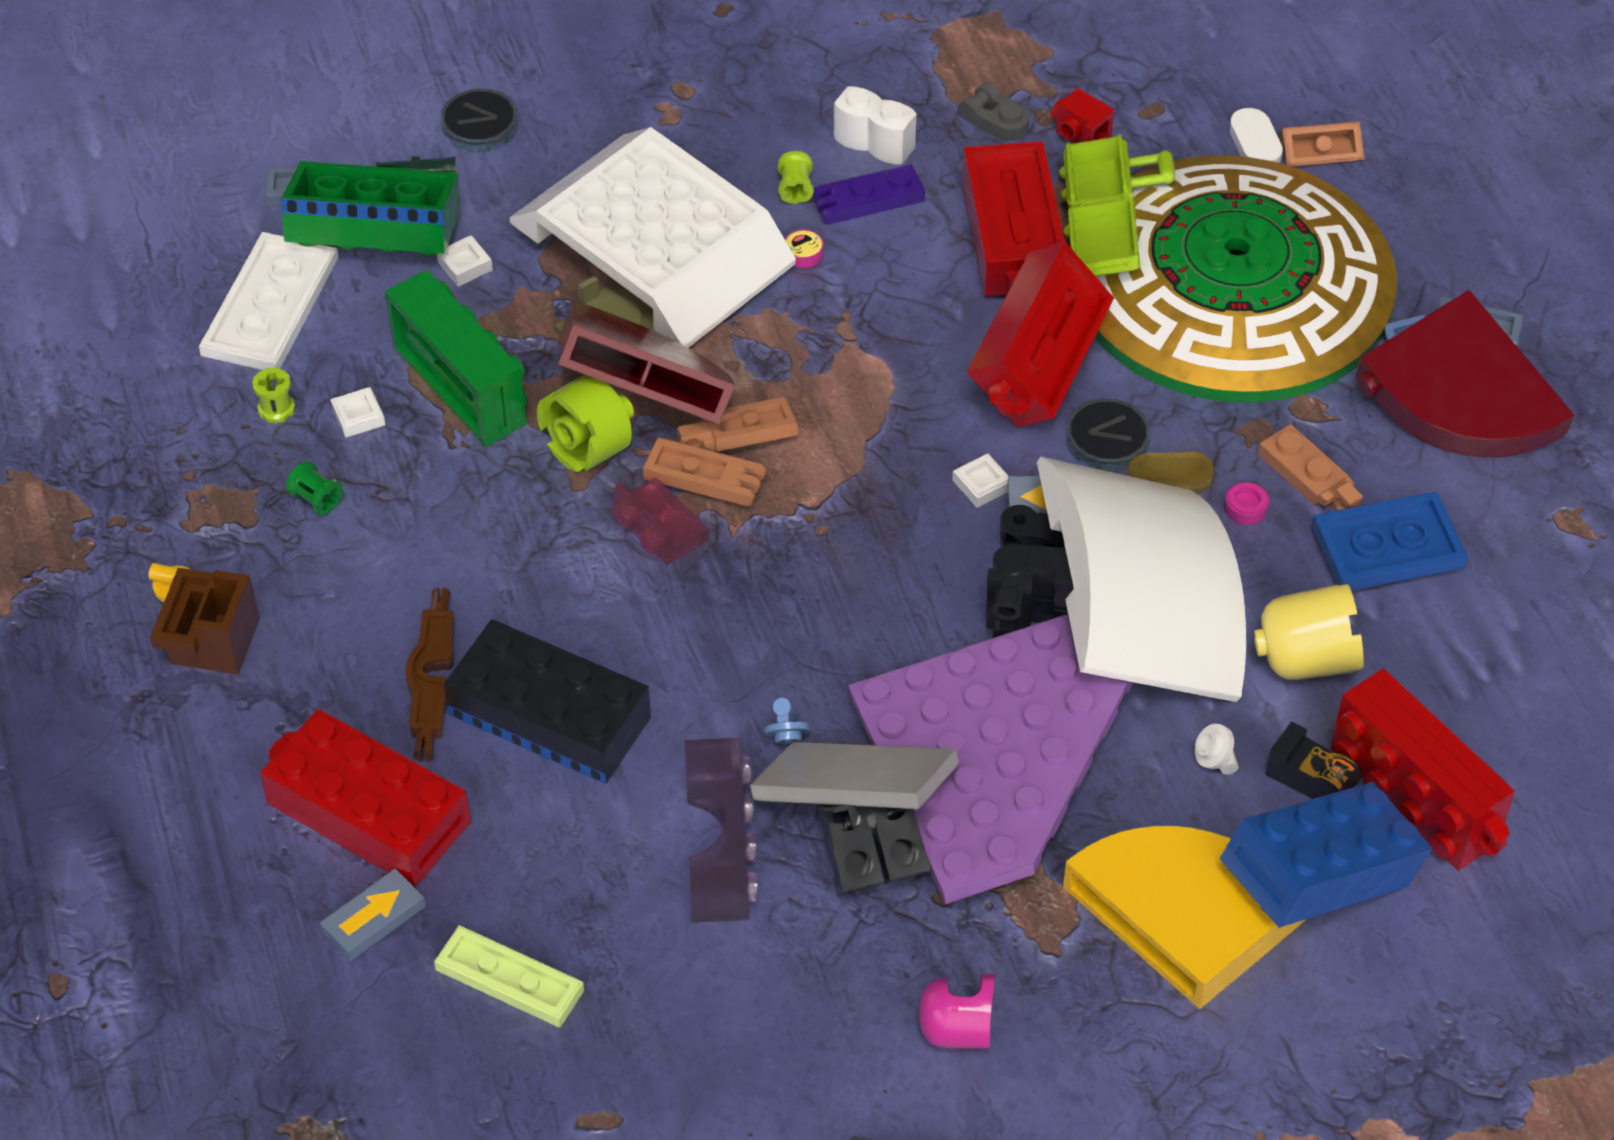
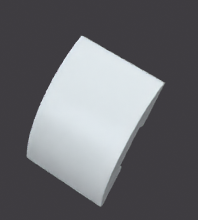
[1037,456,1246,702]

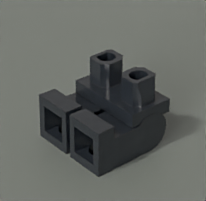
[986,544,1074,638]
[818,805,931,896]

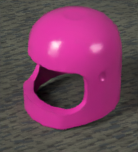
[919,974,995,1049]

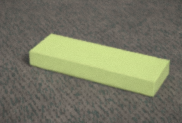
[434,925,584,1028]

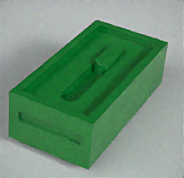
[384,269,528,447]

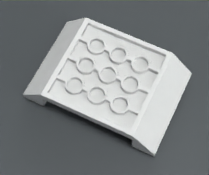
[509,127,796,348]

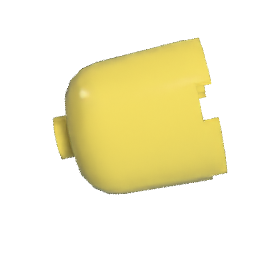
[1253,584,1364,680]

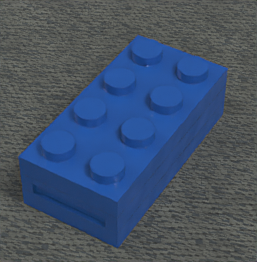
[1219,782,1433,928]

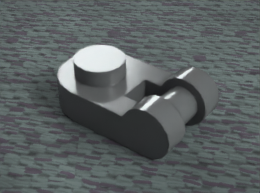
[958,82,1030,141]

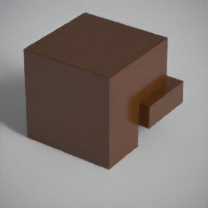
[150,568,260,675]

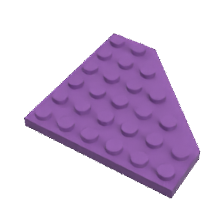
[848,614,1134,904]

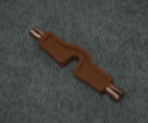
[406,588,455,762]

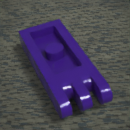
[812,164,925,224]

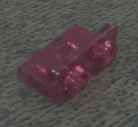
[612,477,709,565]

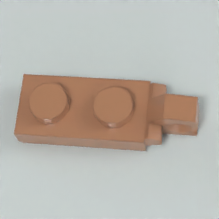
[677,397,798,452]
[1258,424,1363,511]

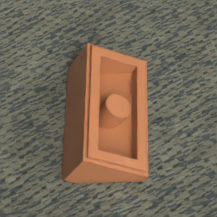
[1278,121,1365,167]

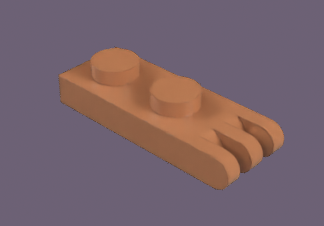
[643,437,767,506]

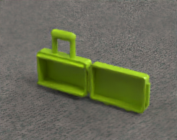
[1059,134,1175,276]

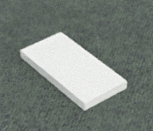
[199,232,339,370]

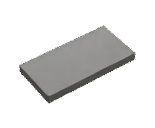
[750,742,959,809]

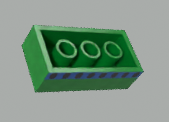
[281,161,460,256]

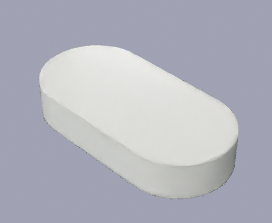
[1229,108,1283,163]

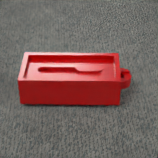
[962,141,1065,296]
[966,241,1114,428]
[1330,668,1515,871]
[260,709,471,888]

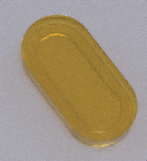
[1128,452,1214,494]

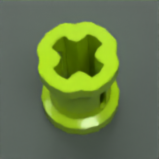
[777,151,814,204]
[252,367,296,424]

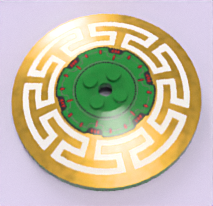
[1095,155,1397,402]

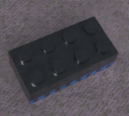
[444,619,651,784]

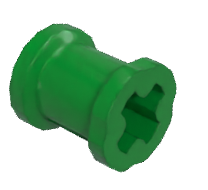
[286,461,344,516]

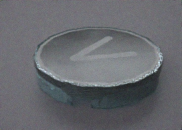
[441,89,518,152]
[1066,399,1150,472]

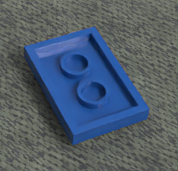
[1312,491,1468,590]

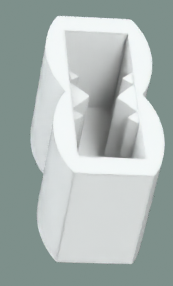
[834,86,916,165]

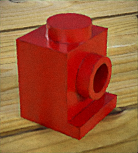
[1051,88,1114,144]

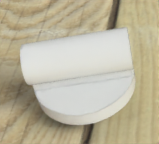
[1194,724,1239,775]

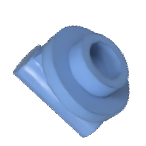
[764,698,810,745]

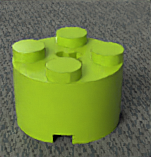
[537,374,634,472]

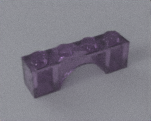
[685,738,758,923]

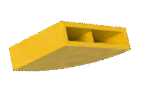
[1063,826,1305,1010]

